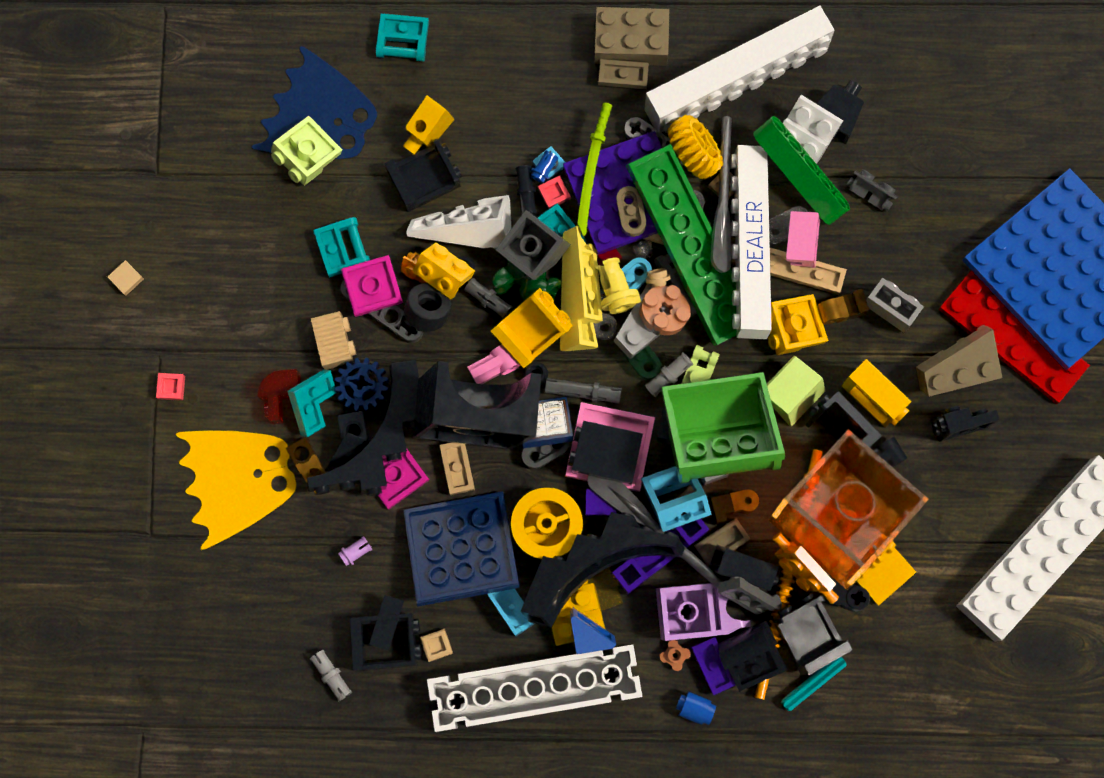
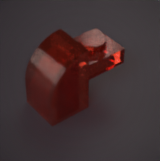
[258,369,301,425]

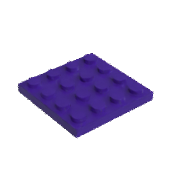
[563,131,662,255]

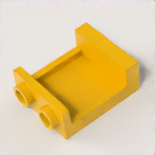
[491,288,573,368]

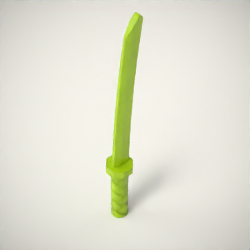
[578,103,612,236]

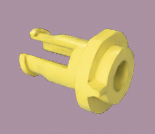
[596,258,642,314]

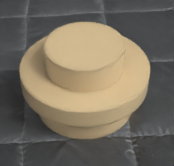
[645,268,671,287]

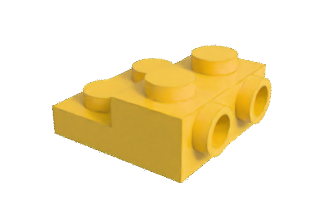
[768,294,828,355]
[552,580,606,646]

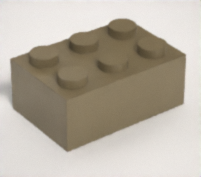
[595,7,669,66]

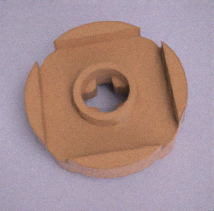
[639,285,691,335]

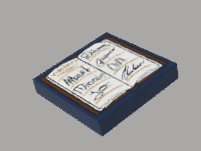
[523,397,574,449]

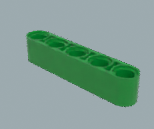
[753,116,850,225]

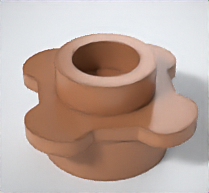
[660,640,691,671]

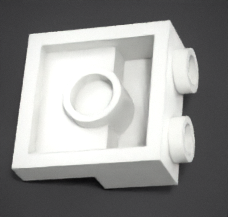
[783,95,843,164]

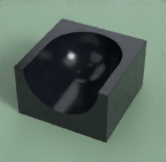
[413,361,541,450]

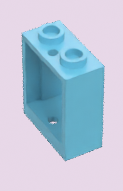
[641,466,712,532]

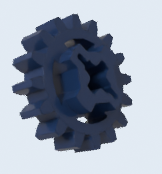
[335,358,389,412]

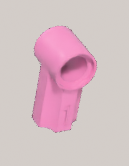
[467,344,521,384]

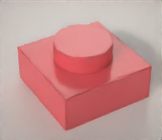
[538,176,571,209]
[156,373,185,400]

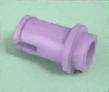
[338,536,372,566]

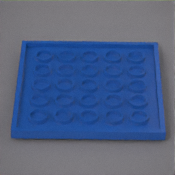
[962,168,1104,370]

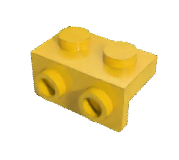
[413,243,475,299]

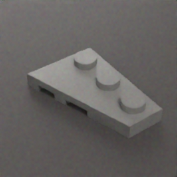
[614,283,670,359]

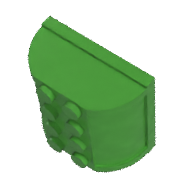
[662,372,785,484]

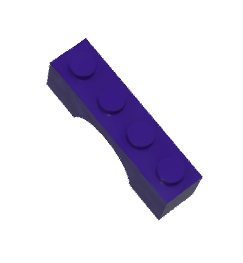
[612,519,709,595]

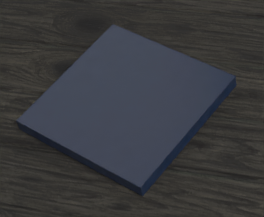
[403,491,520,607]

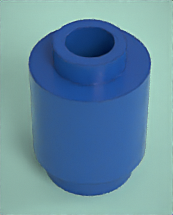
[676,691,716,725]

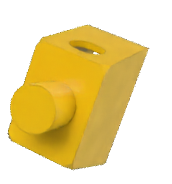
[403,95,454,155]

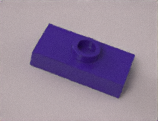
[691,637,736,695]

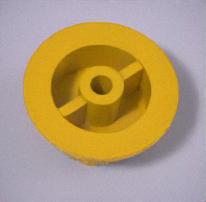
[511,488,583,559]

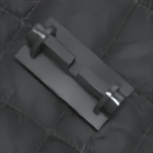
[846,169,898,211]

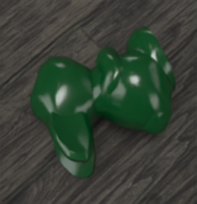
[493,260,562,303]

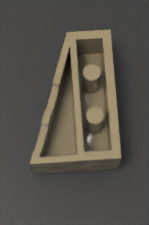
[916,325,1002,397]

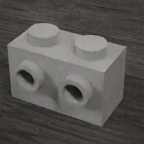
[866,278,924,333]

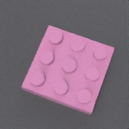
[565,402,655,492]

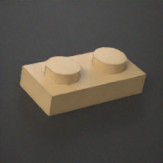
[440,443,475,495]

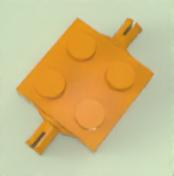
[772,532,839,604]

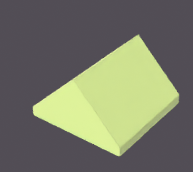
[767,356,825,427]

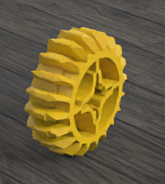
[668,115,723,179]

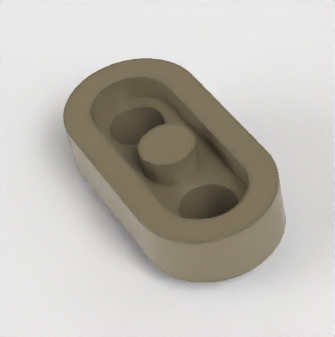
[616,186,646,237]

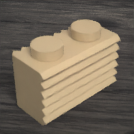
[311,311,357,370]

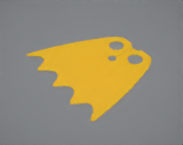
[176,431,296,550]

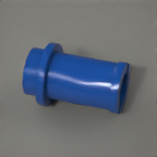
[531,150,559,183]

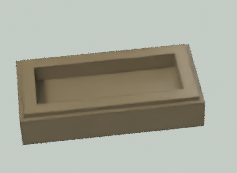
[694,518,750,567]

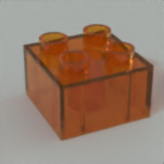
[769,430,929,590]

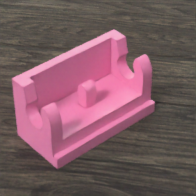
[786,211,820,268]

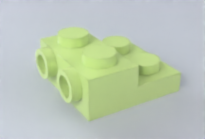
[271,116,342,186]

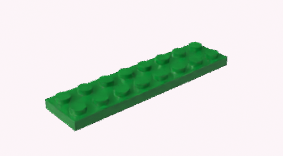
[626,144,737,346]

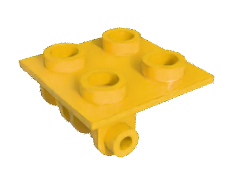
[844,534,916,606]

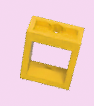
[842,359,912,427]

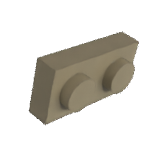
[598,59,649,89]

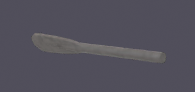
[710,116,732,273]
[588,475,724,589]

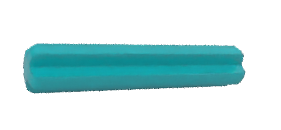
[781,657,847,711]

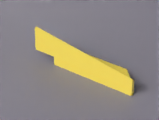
[560,226,603,351]

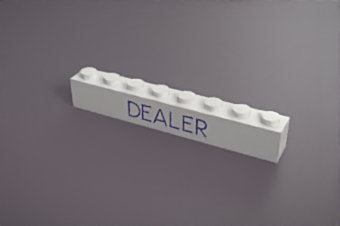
[730,145,771,339]

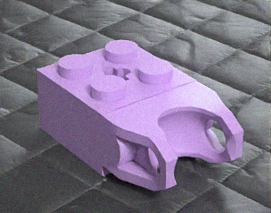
[656,583,751,641]

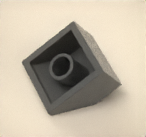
[495,210,571,280]

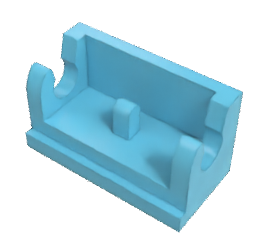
[488,589,535,636]

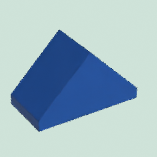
[570,608,616,654]

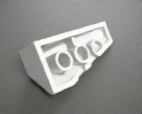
[406,195,512,249]

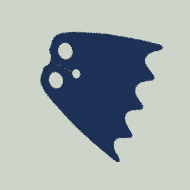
[252,46,377,159]

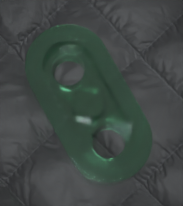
[621,345,661,380]

